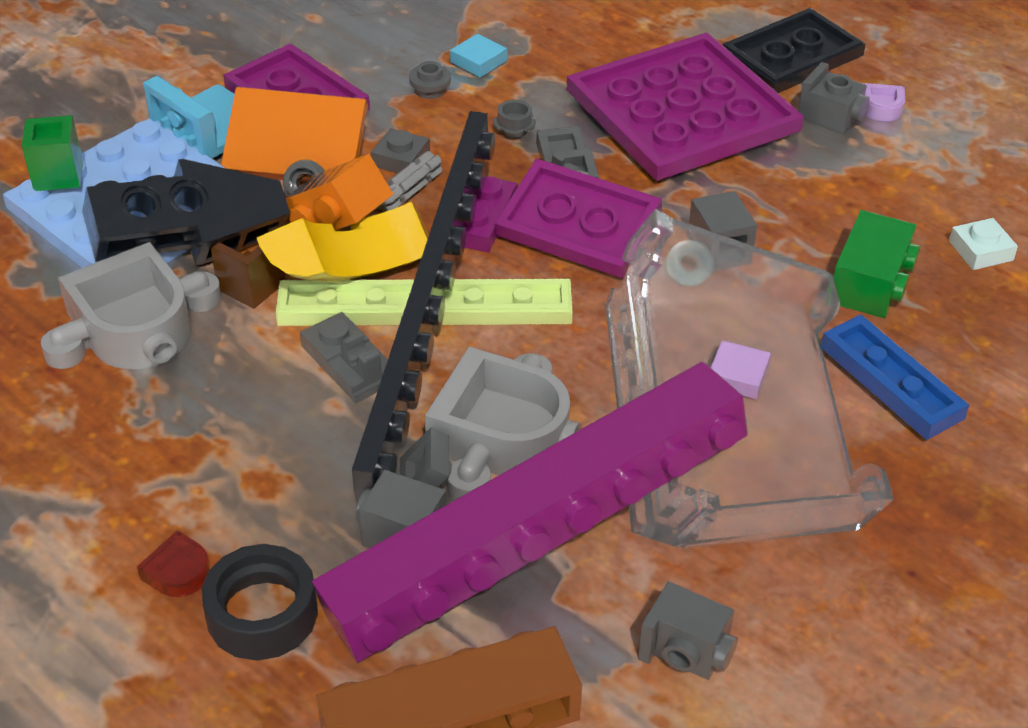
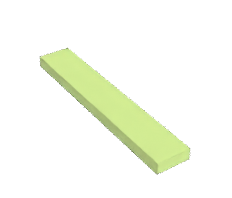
[276,279,572,326]

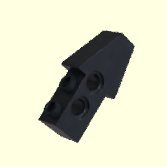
[82,159,290,265]

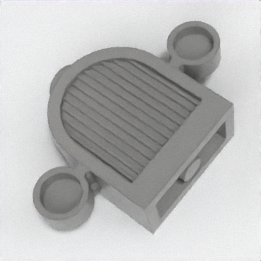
[41,242,221,369]
[425,346,581,500]

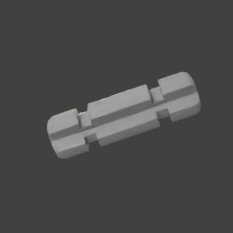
[376,151,442,212]

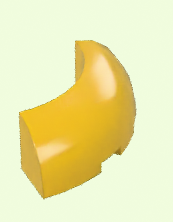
[257,202,429,282]

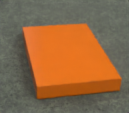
[221,87,368,182]

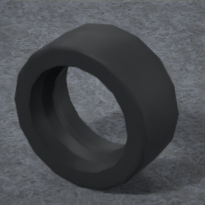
[201,544,318,661]

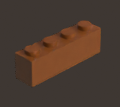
[316,626,582,728]

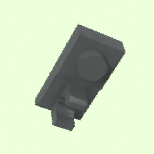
[300,312,388,404]

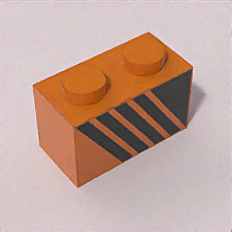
[285,154,394,231]

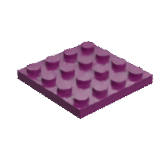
[566,32,804,181]

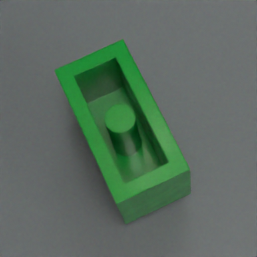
[829,210,921,319]

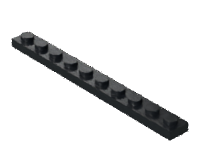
[352,111,495,503]

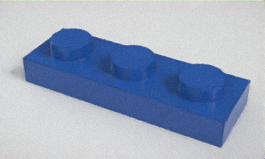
[820,314,969,440]

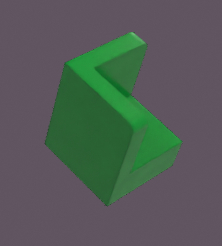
[21,115,83,191]

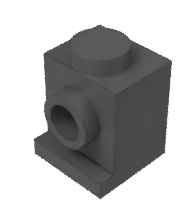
[798,62,870,134]
[638,581,738,680]

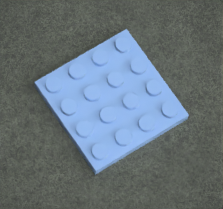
[3,118,225,268]

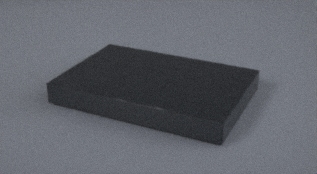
[722,8,866,93]

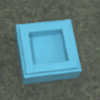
[450,33,508,78]

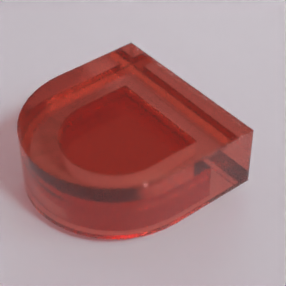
[137,530,210,597]

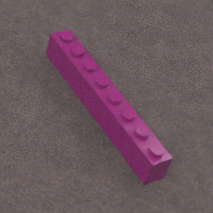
[311,361,748,663]

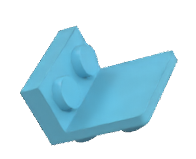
[143,76,235,158]

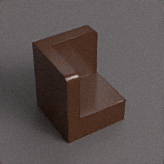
[211,243,285,309]

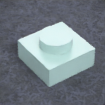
[949,218,1018,270]

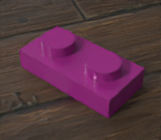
[464,176,518,253]

